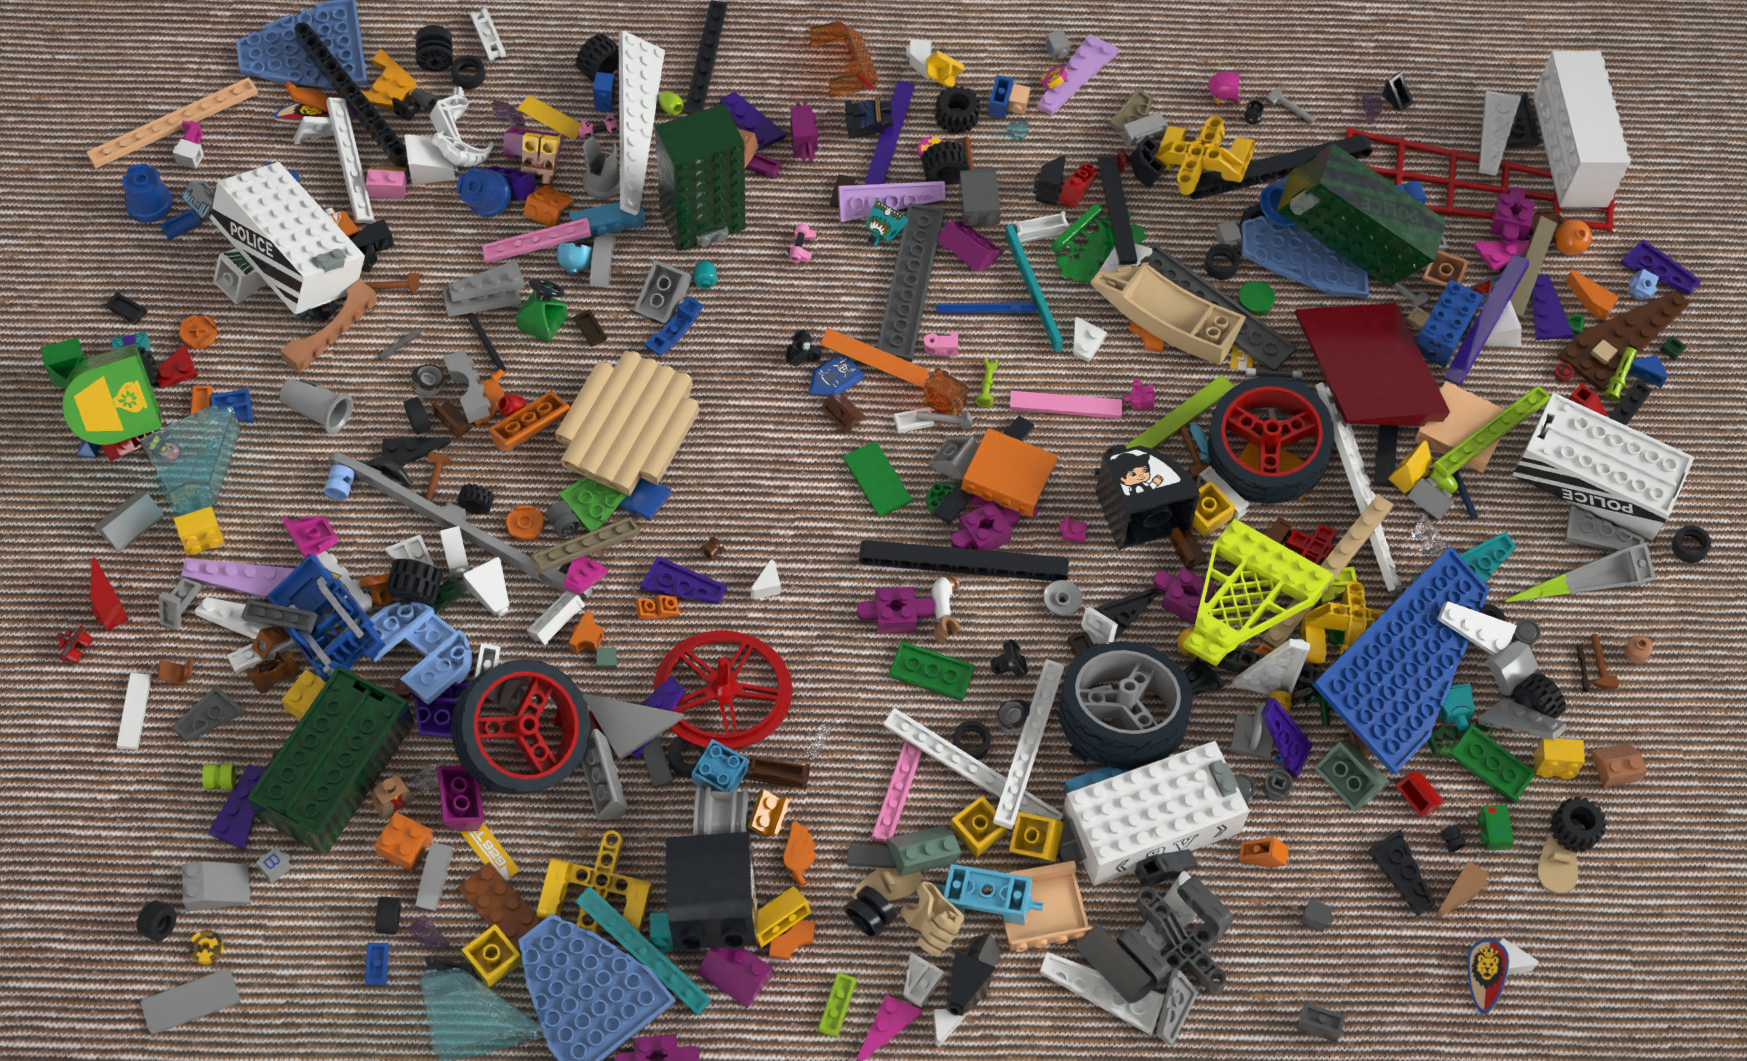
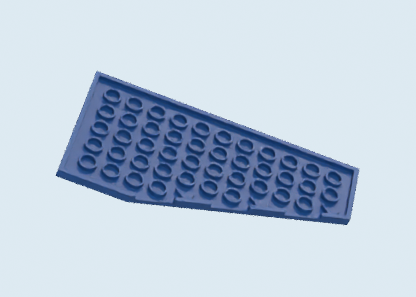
[1312,546,1490,775]

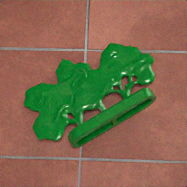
[1050,203,1146,283]

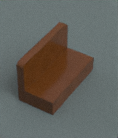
[821,393,866,433]
[432,400,472,439]
[1169,527,1207,569]

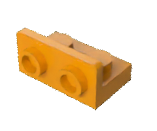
[747,790,789,838]

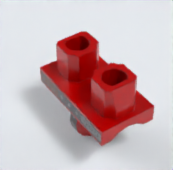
[56,625,93,664]

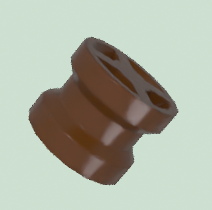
[700,536,725,561]

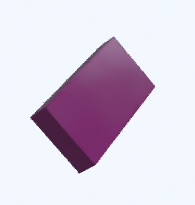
[746,153,781,179]

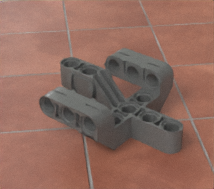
[1116,876,1233,994]

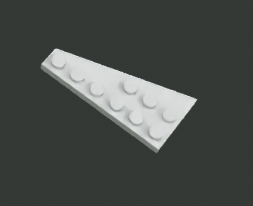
[1232,639,1311,695]

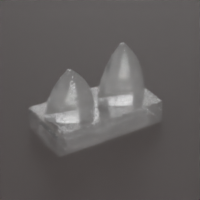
[1412,514,1448,555]

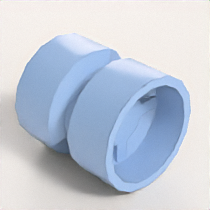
[323,465,355,500]

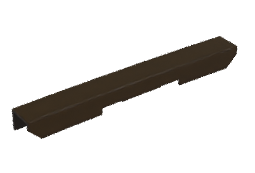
[1576,643,1590,692]

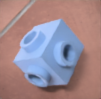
[1628,269,1659,300]

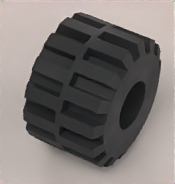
[385,558,443,604]

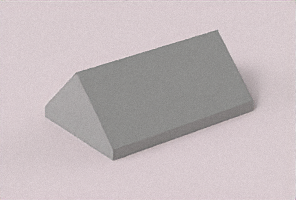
[93,491,164,552]

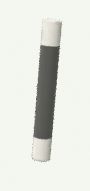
[1246,368,1302,378]

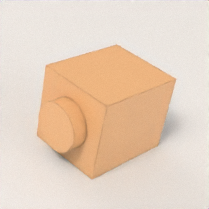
[1008,84,1030,115]

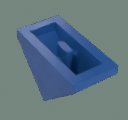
[1628,354,1668,388]

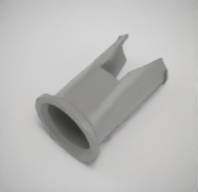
[582,136,620,200]
[279,378,353,434]

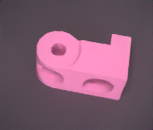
[924,332,958,356]

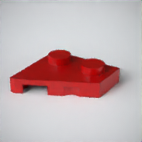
[157,344,198,389]

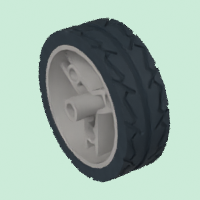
[1058,641,1193,769]

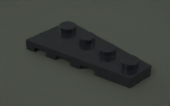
[1368,829,1435,916]

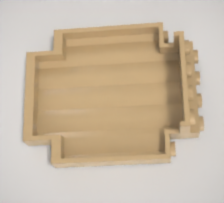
[555,350,699,496]

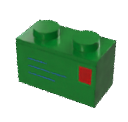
[1477,805,1514,851]

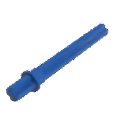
[936,300,1036,315]

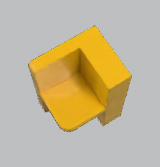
[926,50,964,88]

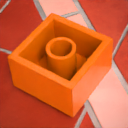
[374,812,433,872]

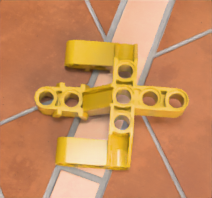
[1155,116,1255,195]
[1301,581,1384,664]
[537,830,653,936]

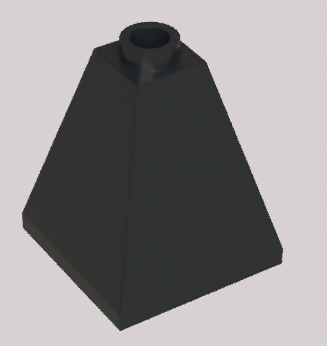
[946,951,995,1016]

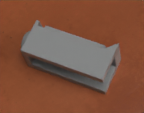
[1119,112,1168,149]

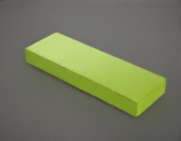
[818,972,857,1038]

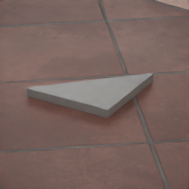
[583,694,685,759]

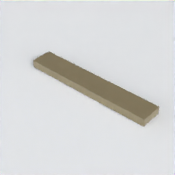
[1510,216,1557,319]
[530,517,640,574]

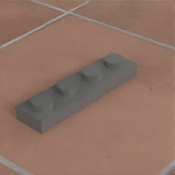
[241,600,318,633]

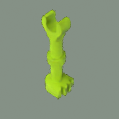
[976,357,999,409]

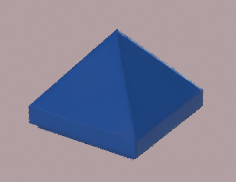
[77,439,100,458]

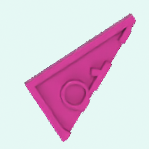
[1473,240,1530,272]
[856,995,923,1061]

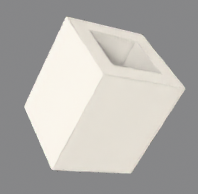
[173,139,204,169]

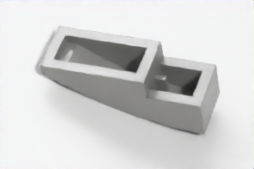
[416,842,453,912]

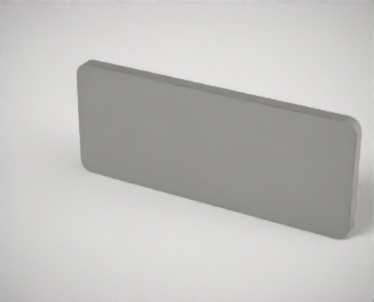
[141,969,240,1035]

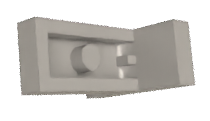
[159,577,201,630]

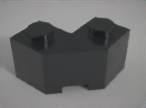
[1129,135,1167,188]

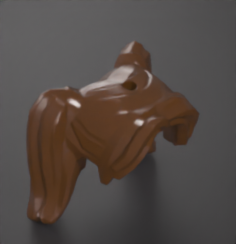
[247,651,300,693]

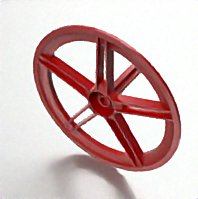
[653,630,792,750]

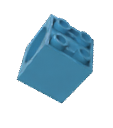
[691,739,748,792]

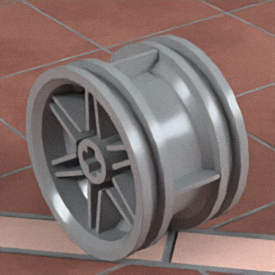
[693,786,748,835]

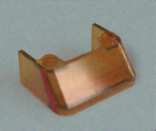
[810,21,878,98]

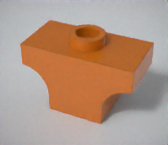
[569,611,604,654]

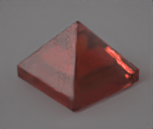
[1116,148,1130,173]

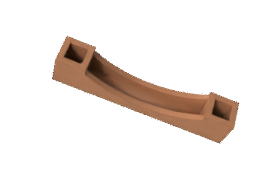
[280,279,377,373]

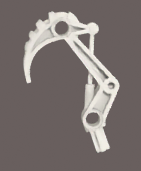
[429,86,494,167]

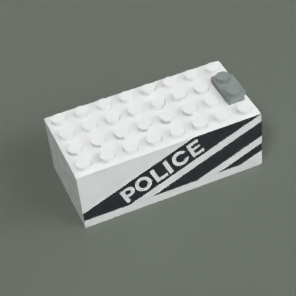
[210,162,365,314]
[1512,393,1695,541]

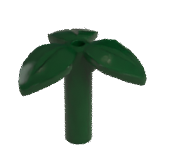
[1305,695,1330,726]

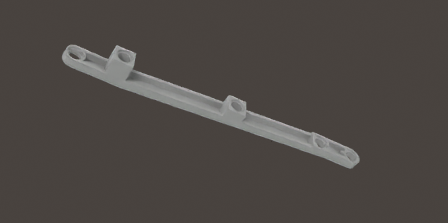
[328,452,593,600]

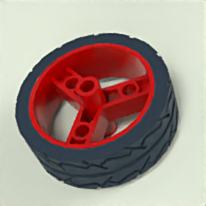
[1207,376,1334,504]
[451,659,591,795]

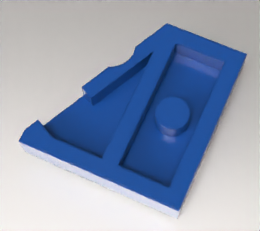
[210,388,254,423]

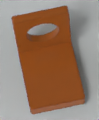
[252,626,291,660]
[157,658,193,685]

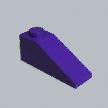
[484,165,535,201]

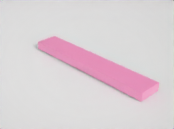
[482,218,591,263]
[1010,391,1122,419]
[871,740,923,844]

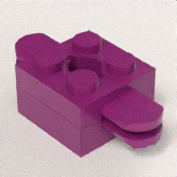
[790,101,818,163]
[1490,187,1535,245]
[951,501,1020,551]
[1153,567,1225,625]
[857,587,935,634]
[615,1034,700,1061]

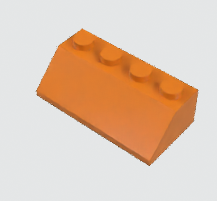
[488,391,570,453]

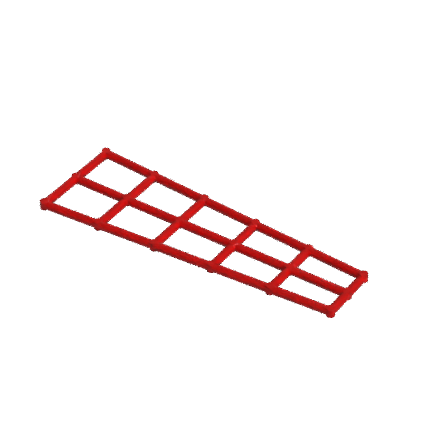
[1345,127,1615,232]

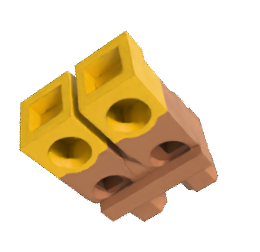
[521,133,560,184]

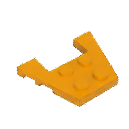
[361,49,416,109]

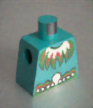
[865,199,909,246]

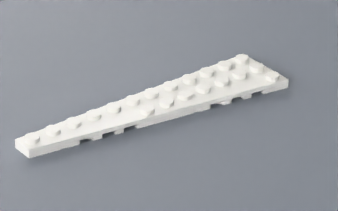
[619,31,665,215]
[1315,382,1402,594]

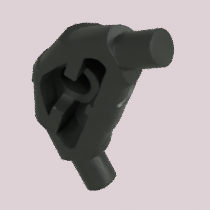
[364,456,413,487]

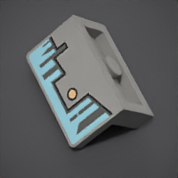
[182,180,215,219]

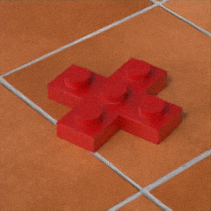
[1286,524,1337,565]

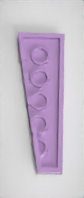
[1037,34,1119,115]
[838,181,945,222]
[181,558,294,598]

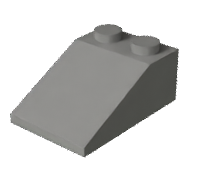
[633,260,693,324]
[182,862,250,912]

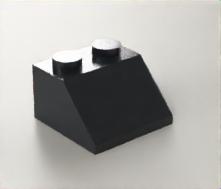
[1033,155,1066,205]

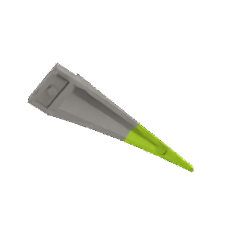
[1504,542,1656,602]

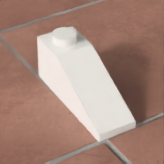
[440,526,469,578]

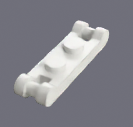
[469,8,506,62]

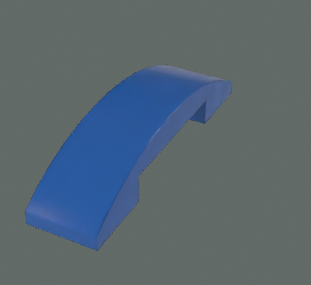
[644,296,703,356]

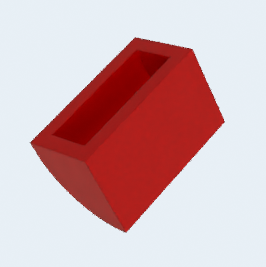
[1396,771,1444,817]

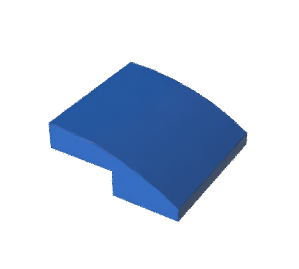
[619,478,672,521]

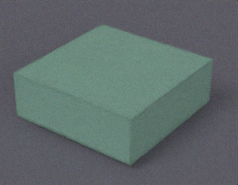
[597,647,617,669]

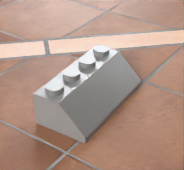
[581,729,627,820]

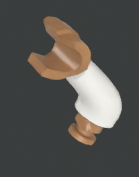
[931,576,961,642]

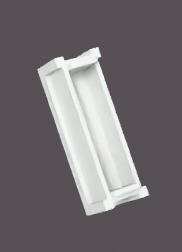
[1013,211,1070,243]
[1196,466,1249,520]
[527,591,585,645]

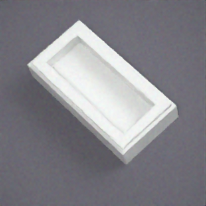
[893,407,934,433]

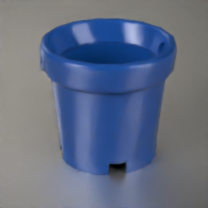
[122,163,173,223]
[456,168,511,217]
[1259,174,1294,227]

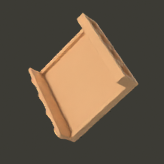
[1415,381,1505,473]
[1001,861,1092,952]

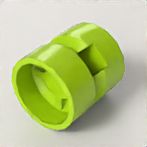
[202,763,236,790]

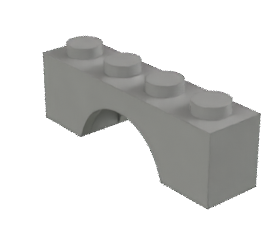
[443,350,491,423]

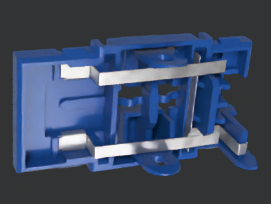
[266,553,386,682]

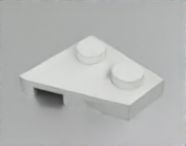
[1073,317,1107,362]
[1081,607,1118,645]

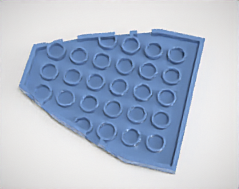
[236,0,368,89]
[1241,215,1369,298]
[518,914,676,1061]

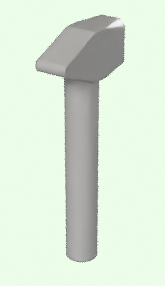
[1265,87,1316,124]
[1392,282,1430,310]
[916,411,973,429]

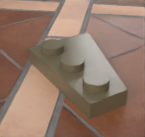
[1109,88,1153,145]

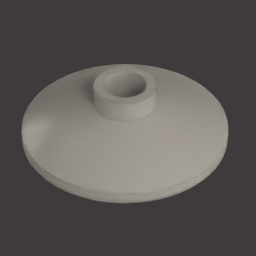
[1044,580,1082,616]

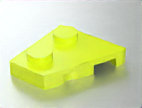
[1320,567,1357,605]

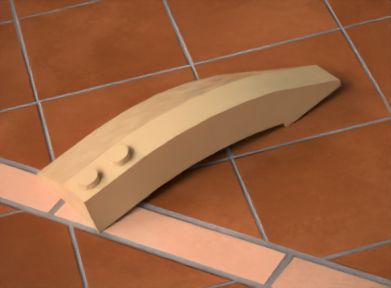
[1091,262,1246,365]

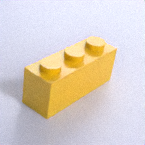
[757,886,812,948]

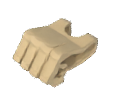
[900,881,964,957]

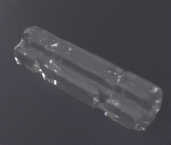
[806,724,832,760]

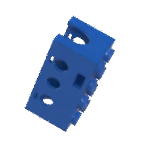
[1416,280,1484,368]

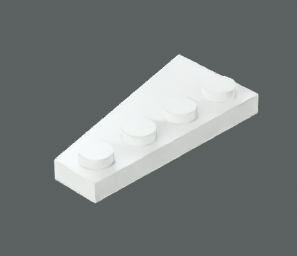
[195,597,272,643]
[1437,602,1517,656]

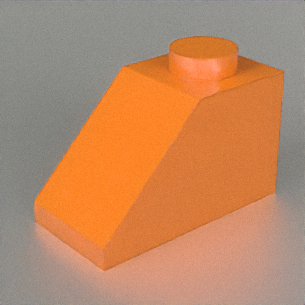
[1239,837,1289,868]

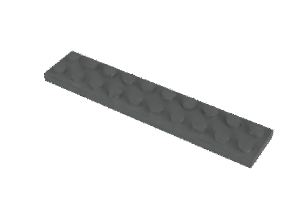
[877,203,945,362]
[1132,243,1297,372]

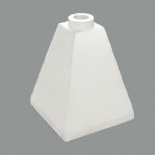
[1467,300,1521,347]
[462,557,509,617]

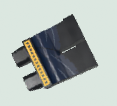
[845,98,893,139]

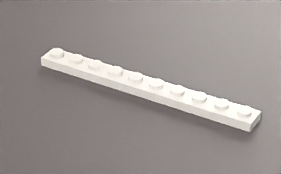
[992,659,1065,830]
[883,708,1064,821]

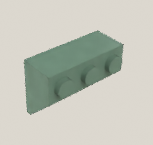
[1314,738,1389,812]
[886,825,961,876]

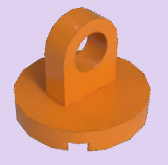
[359,573,392,606]

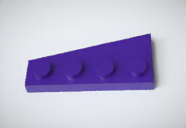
[720,92,786,152]
[1531,274,1574,340]
[632,676,686,759]
[1261,698,1313,778]
[208,764,265,851]

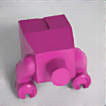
[1124,379,1155,411]

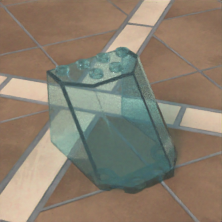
[140,406,241,517]
[419,968,544,1061]

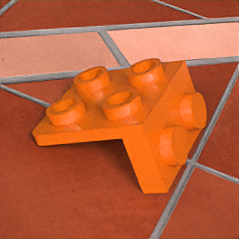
[523,186,574,227]

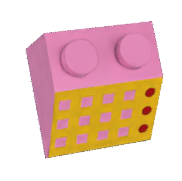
[366,165,409,199]

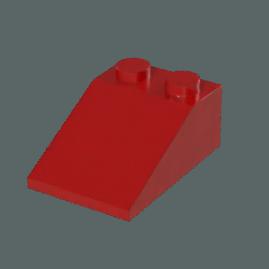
[90,557,129,631]

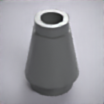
[411,89,437,110]

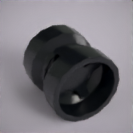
[1244,100,1264,125]
[1440,825,1467,853]

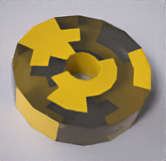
[188,930,224,965]

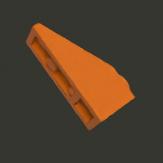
[1566,269,1619,321]

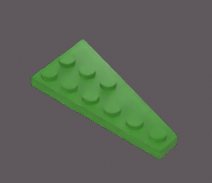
[559,477,627,532]

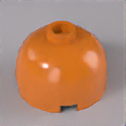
[1554,220,1592,256]

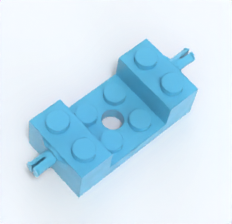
[934,864,1043,925]

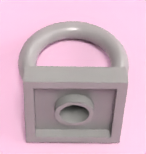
[1230,704,1273,760]

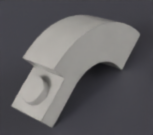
[590,235,616,287]

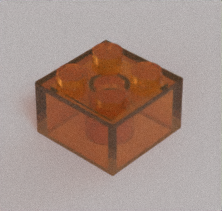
[923,367,968,416]

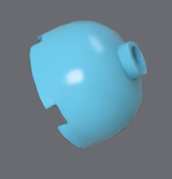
[557,243,593,275]

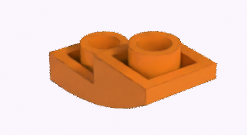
[635,595,680,619]

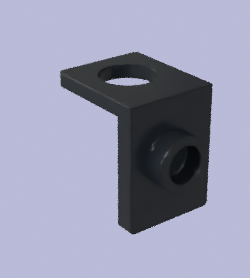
[392,97,421,121]
[361,244,378,273]
[306,300,339,322]

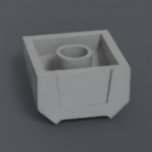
[1486,641,1538,696]

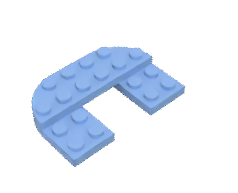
[369,602,472,704]

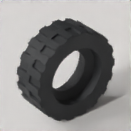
[668,736,706,779]

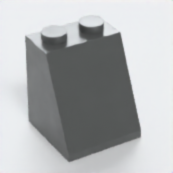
[959,169,1000,226]

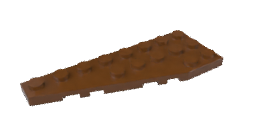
[1557,291,1691,391]

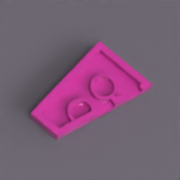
[562,556,608,595]

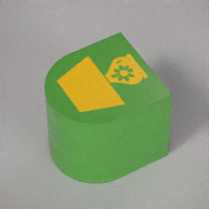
[63,343,162,445]

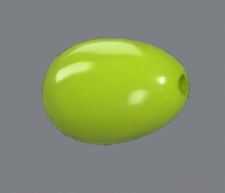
[658,91,683,115]
[1428,469,1458,494]

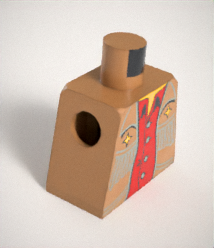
[372,774,416,819]

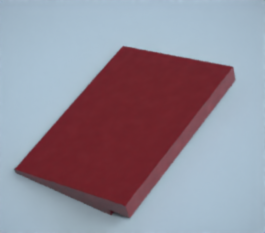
[1294,303,1450,426]

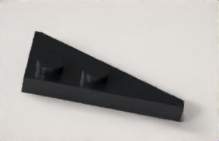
[1097,588,1159,641]

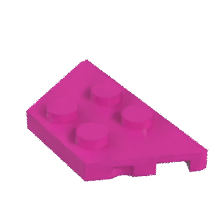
[282,516,338,559]

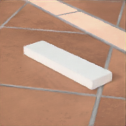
[117,673,152,750]

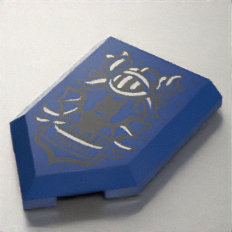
[809,353,864,397]

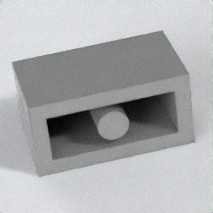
[1407,478,1454,519]

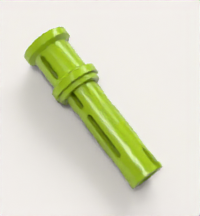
[1603,347,1637,401]

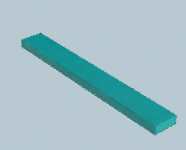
[1005,225,1063,353]
[575,886,712,1015]

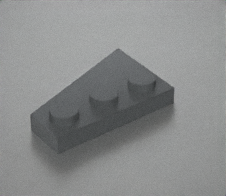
[171,686,245,742]

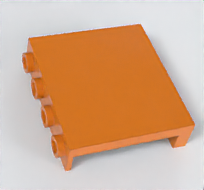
[961,428,1058,517]

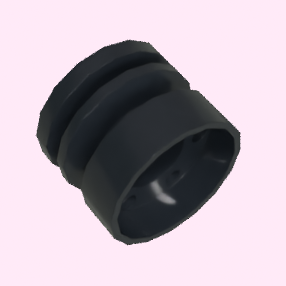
[415,25,453,72]

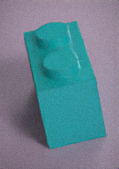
[650,912,673,953]

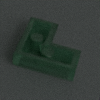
[426,575,467,615]

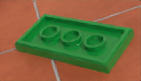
[843,441,912,518]
[888,641,975,702]
[1449,724,1536,804]

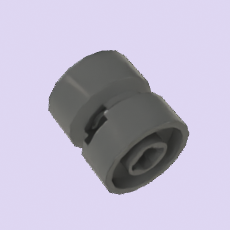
[545,501,581,537]

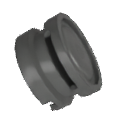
[1511,619,1541,649]
[1263,769,1293,801]
[1234,773,1256,804]

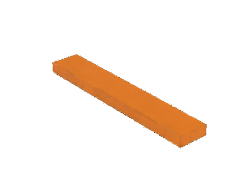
[820,328,930,388]

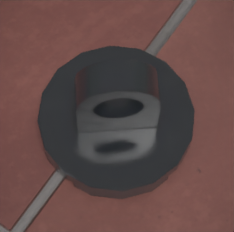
[786,330,822,367]
[990,639,1028,678]

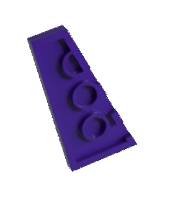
[1620,239,1701,295]
[640,556,727,605]

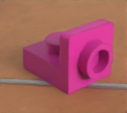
[182,120,203,144]
[1059,515,1087,543]

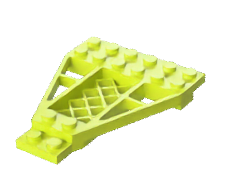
[1183,519,1334,666]

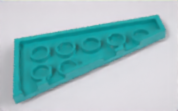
[1410,532,1517,584]

